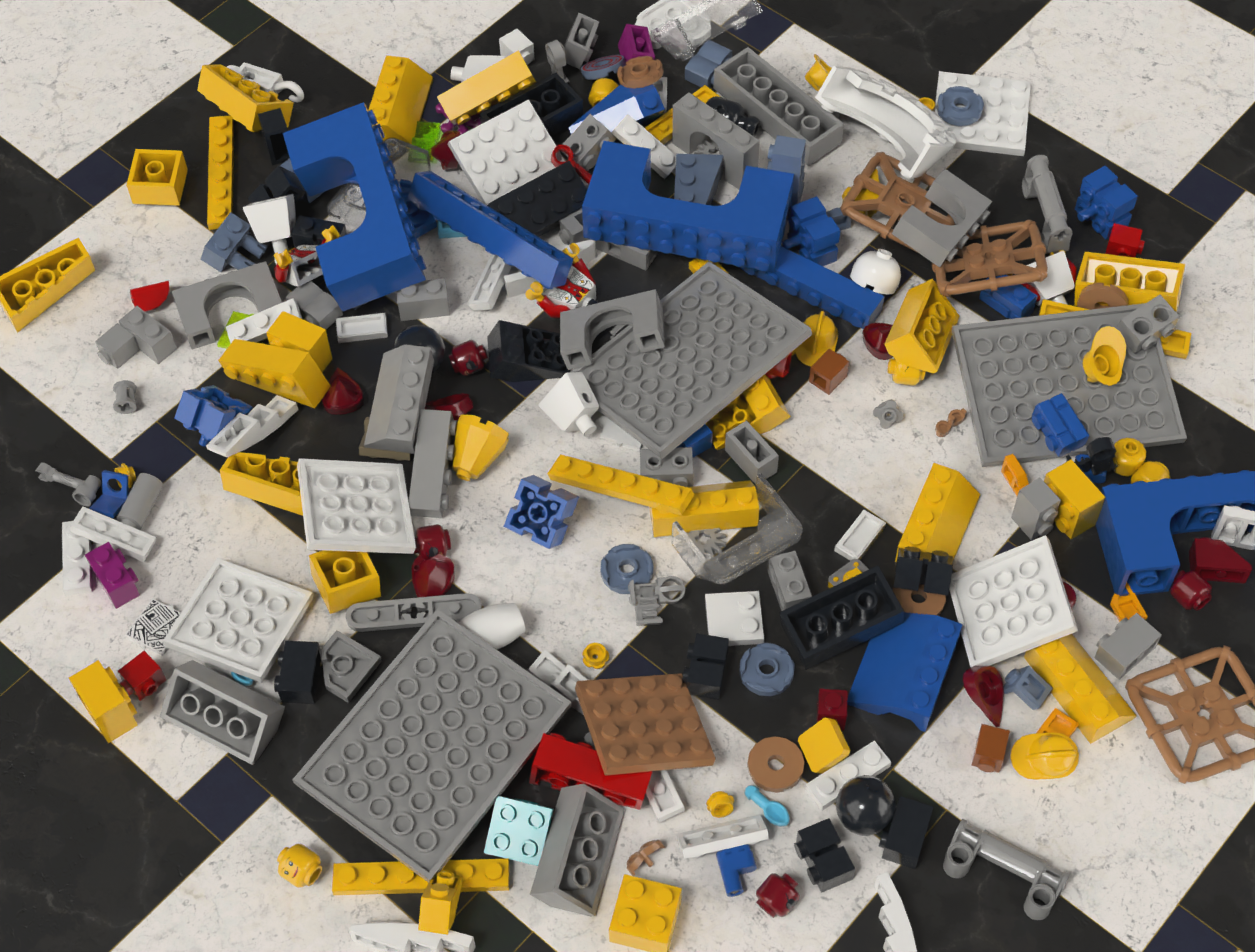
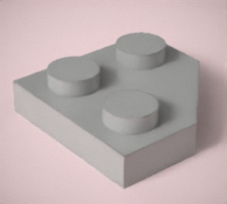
[320,630,382,703]

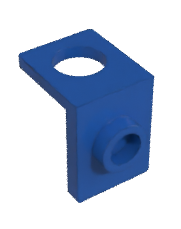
[89,470,128,518]

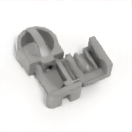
[545,40,570,83]
[628,576,685,626]

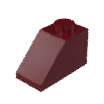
[1189,537,1252,583]

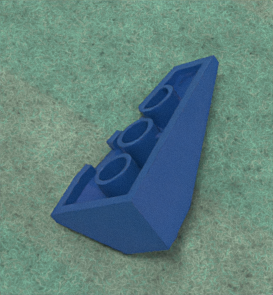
[568,84,665,135]

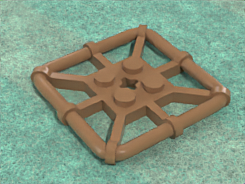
[840,152,955,252]
[932,220,1048,297]
[1125,645,1255,784]

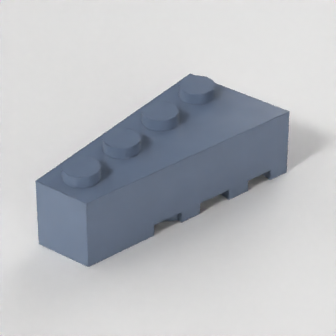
[767,135,806,218]
[674,154,724,205]

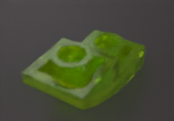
[409,121,441,162]

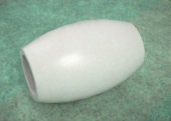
[458,603,525,650]

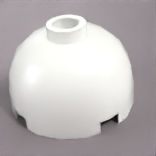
[850,249,901,294]

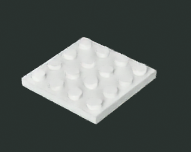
[934,71,1031,156]
[447,100,565,205]
[297,458,416,554]
[949,535,1078,667]
[163,558,314,683]

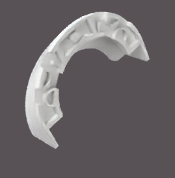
[815,66,956,180]

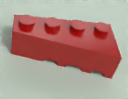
[529,733,652,810]

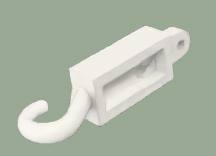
[227,62,304,103]

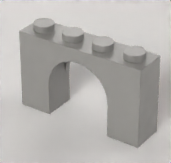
[672,92,760,190]
[892,169,992,267]
[171,261,282,350]
[560,289,665,370]

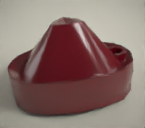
[431,130,460,170]
[862,323,893,360]
[322,368,364,415]
[425,393,473,422]
[411,554,455,612]
[963,666,1004,727]

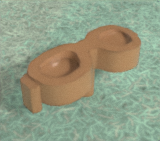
[935,408,967,437]
[627,840,665,876]

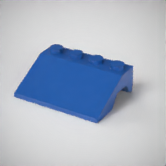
[847,612,963,732]

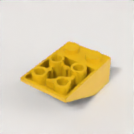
[705,374,791,450]

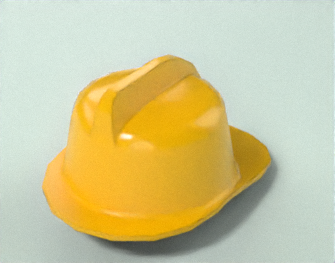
[805,54,832,92]
[795,311,838,367]
[1082,326,1126,386]
[1010,732,1079,780]

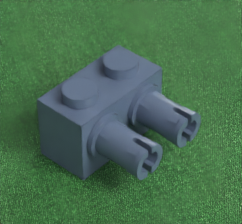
[200,212,268,272]

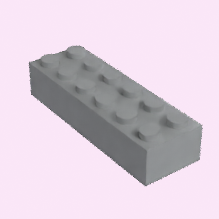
[713,47,844,166]

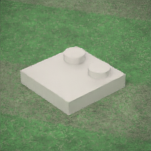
[705,591,764,646]

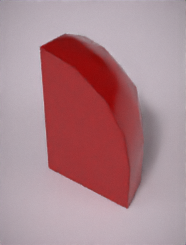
[129,281,170,311]

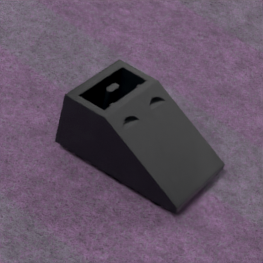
[487,320,571,382]

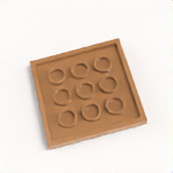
[575,673,716,775]

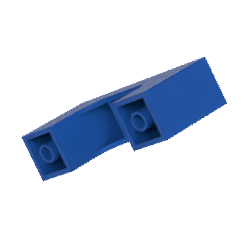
[283,102,427,311]
[582,141,794,272]
[1096,470,1255,596]

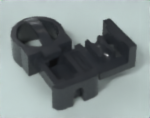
[1066,437,1116,476]

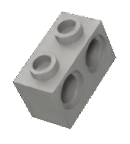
[1116,295,1180,354]
[768,551,812,611]

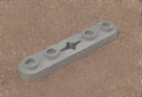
[345,593,482,632]

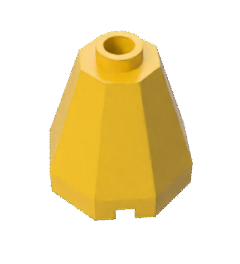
[453,415,509,481]

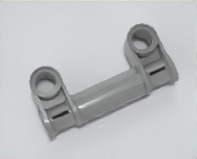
[1022,155,1072,254]
[943,819,1070,920]

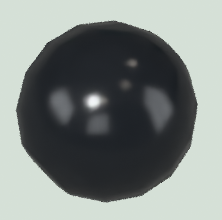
[394,325,445,373]
[836,775,896,836]

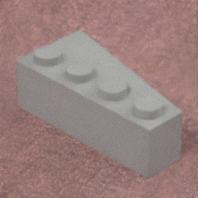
[409,409,457,518]

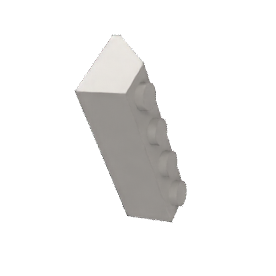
[364,345,434,454]
[160,660,285,765]
[530,784,624,917]

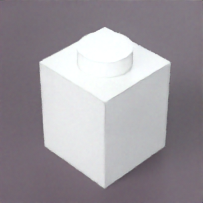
[499,29,535,65]

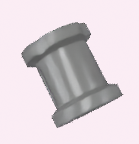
[113,380,137,414]

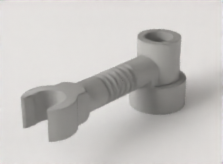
[35,463,102,506]

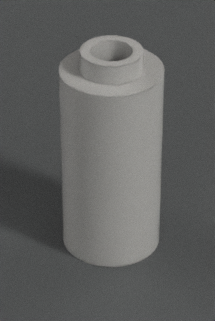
[116,473,163,530]

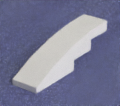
[504,240,595,298]
[206,395,298,457]
[527,650,593,715]
[874,872,917,952]
[349,922,476,952]

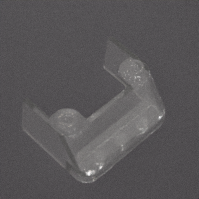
[650,0,763,62]
[327,138,431,230]
[671,473,802,584]

